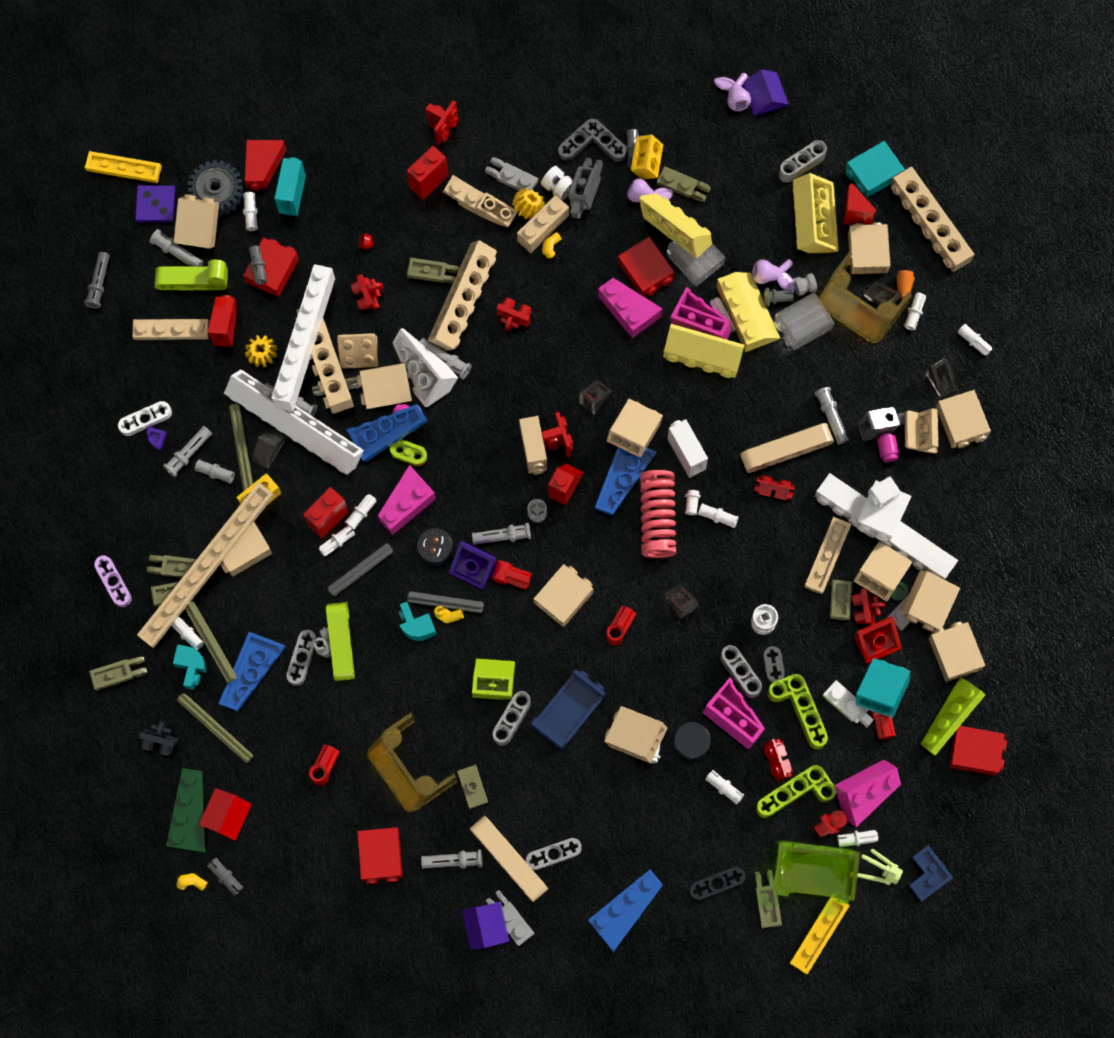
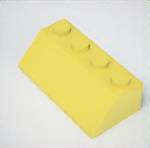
[793,173,838,253]
[639,193,712,259]
[716,272,780,352]
[663,324,744,378]

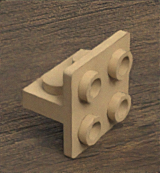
[337,334,378,369]
[905,408,938,454]

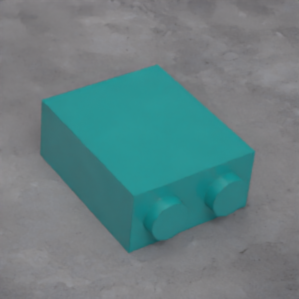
[845,141,905,198]
[275,157,306,216]
[856,658,910,718]

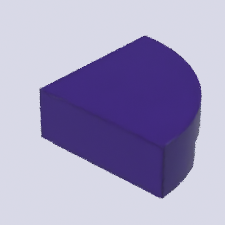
[147,427,167,451]

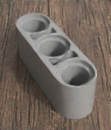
[779,141,827,183]
[721,645,762,698]
[493,691,531,746]

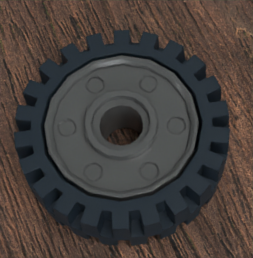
[188,160,244,217]

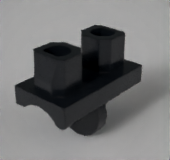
[139,721,179,756]

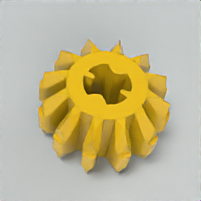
[512,188,545,219]
[245,335,277,368]

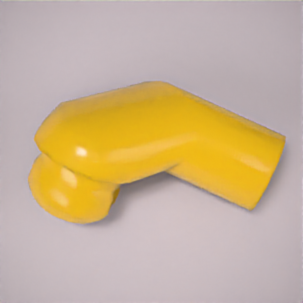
[542,232,562,259]
[434,606,463,623]
[176,873,208,891]

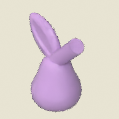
[714,73,751,111]
[627,178,673,202]
[752,259,795,293]

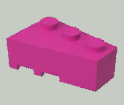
[598,278,663,338]
[671,287,731,340]
[378,465,436,535]
[703,678,765,750]
[835,760,901,827]

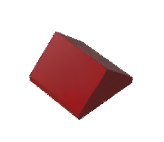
[843,184,877,225]
[854,616,902,664]
[199,788,252,841]

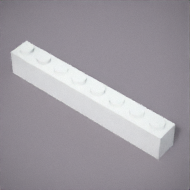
[271,265,335,412]
[224,370,364,474]
[815,473,958,580]

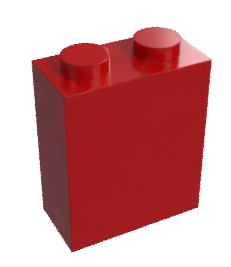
[407,146,449,200]
[618,237,674,297]
[243,238,299,297]
[303,487,349,539]
[949,726,1007,776]
[358,827,403,884]

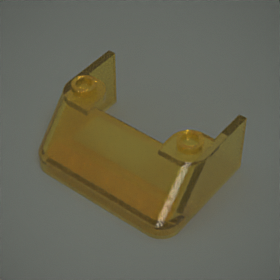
[819,252,911,343]
[367,713,457,812]

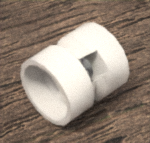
[541,166,573,201]
[751,604,778,635]

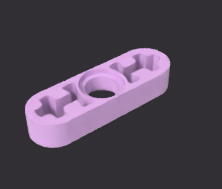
[95,556,131,607]

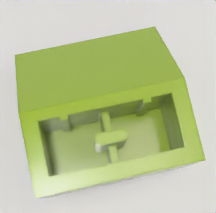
[472,659,515,700]

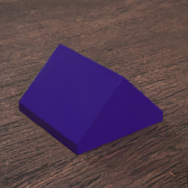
[743,69,788,116]
[449,541,496,590]
[462,901,509,950]

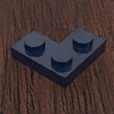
[909,845,953,902]

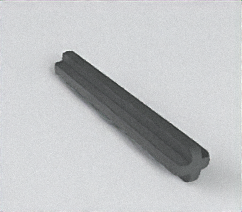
[327,543,393,596]
[407,592,484,613]

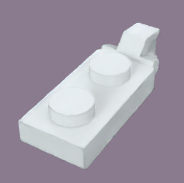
[823,680,873,727]

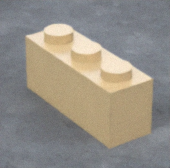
[517,195,569,253]

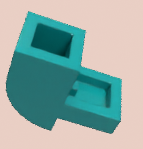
[398,602,437,641]
[173,645,207,690]

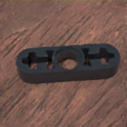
[689,867,745,901]

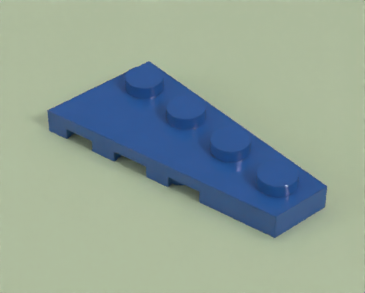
[347,404,427,462]
[595,447,657,516]
[219,632,286,712]
[588,870,663,952]

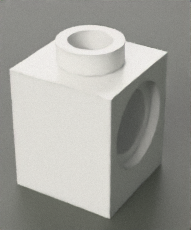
[868,476,901,509]

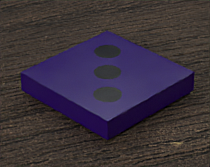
[136,185,176,223]

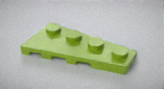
[921,677,985,755]

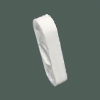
[118,401,172,436]

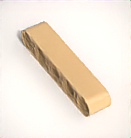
[740,423,834,473]
[469,815,548,902]

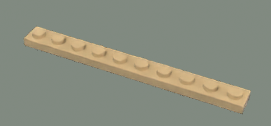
[137,482,274,648]

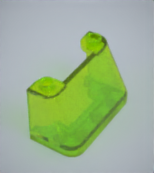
[773,840,860,904]

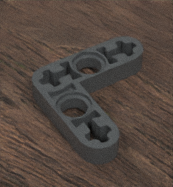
[558,119,627,162]

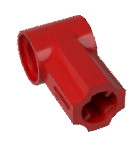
[490,560,532,590]
[606,606,636,646]
[870,710,896,740]
[309,744,340,786]

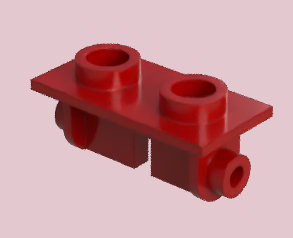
[754,475,794,501]
[764,739,793,782]

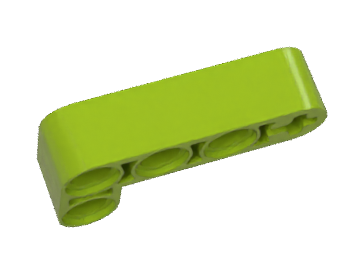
[155,260,228,290]
[326,602,355,681]
[768,674,828,749]
[756,766,836,818]

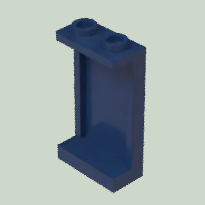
[531,669,606,751]

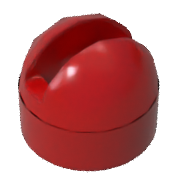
[359,233,374,249]

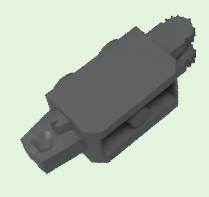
[569,158,603,219]

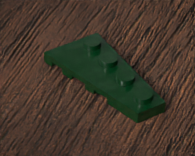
[166,768,206,853]

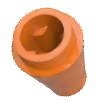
[896,270,915,299]

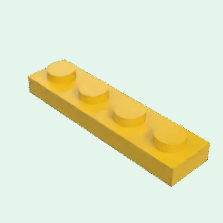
[85,151,162,183]
[789,895,849,975]

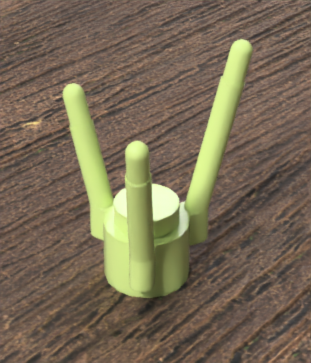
[855,849,903,885]

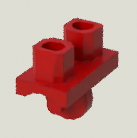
[351,274,384,310]
[497,298,531,331]
[852,589,885,626]
[814,810,847,837]

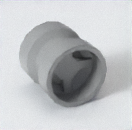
[793,273,817,296]
[527,499,547,523]

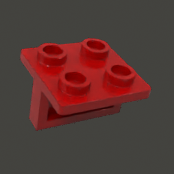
[426,101,459,146]
[542,412,573,458]

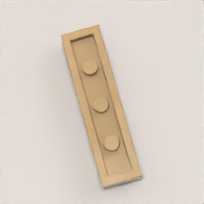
[133,319,209,340]
[804,517,851,594]

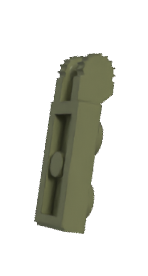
[657,166,711,202]
[407,258,460,284]
[147,555,197,578]
[89,657,147,691]
[755,870,782,929]

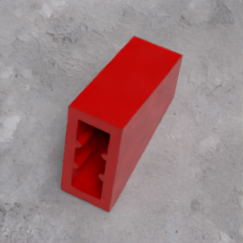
[245,140,286,190]
[208,295,237,347]
[548,464,584,506]

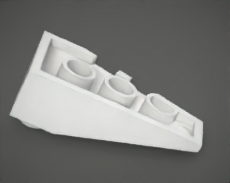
[393,329,458,407]

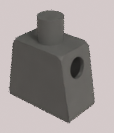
[857,408,905,442]

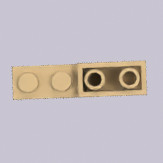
[443,175,517,227]

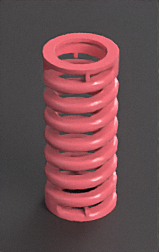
[640,470,676,558]

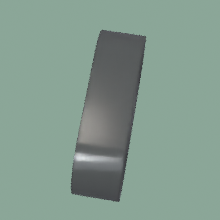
[763,646,784,683]

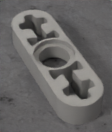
[287,630,317,686]
[526,838,581,871]

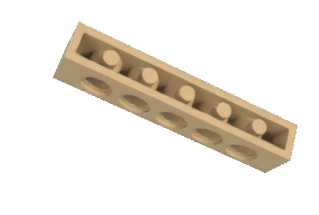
[891,167,975,272]
[428,240,497,351]
[295,309,354,414]

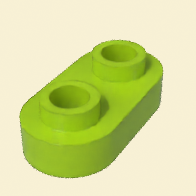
[390,439,427,466]

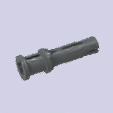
[84,252,110,309]

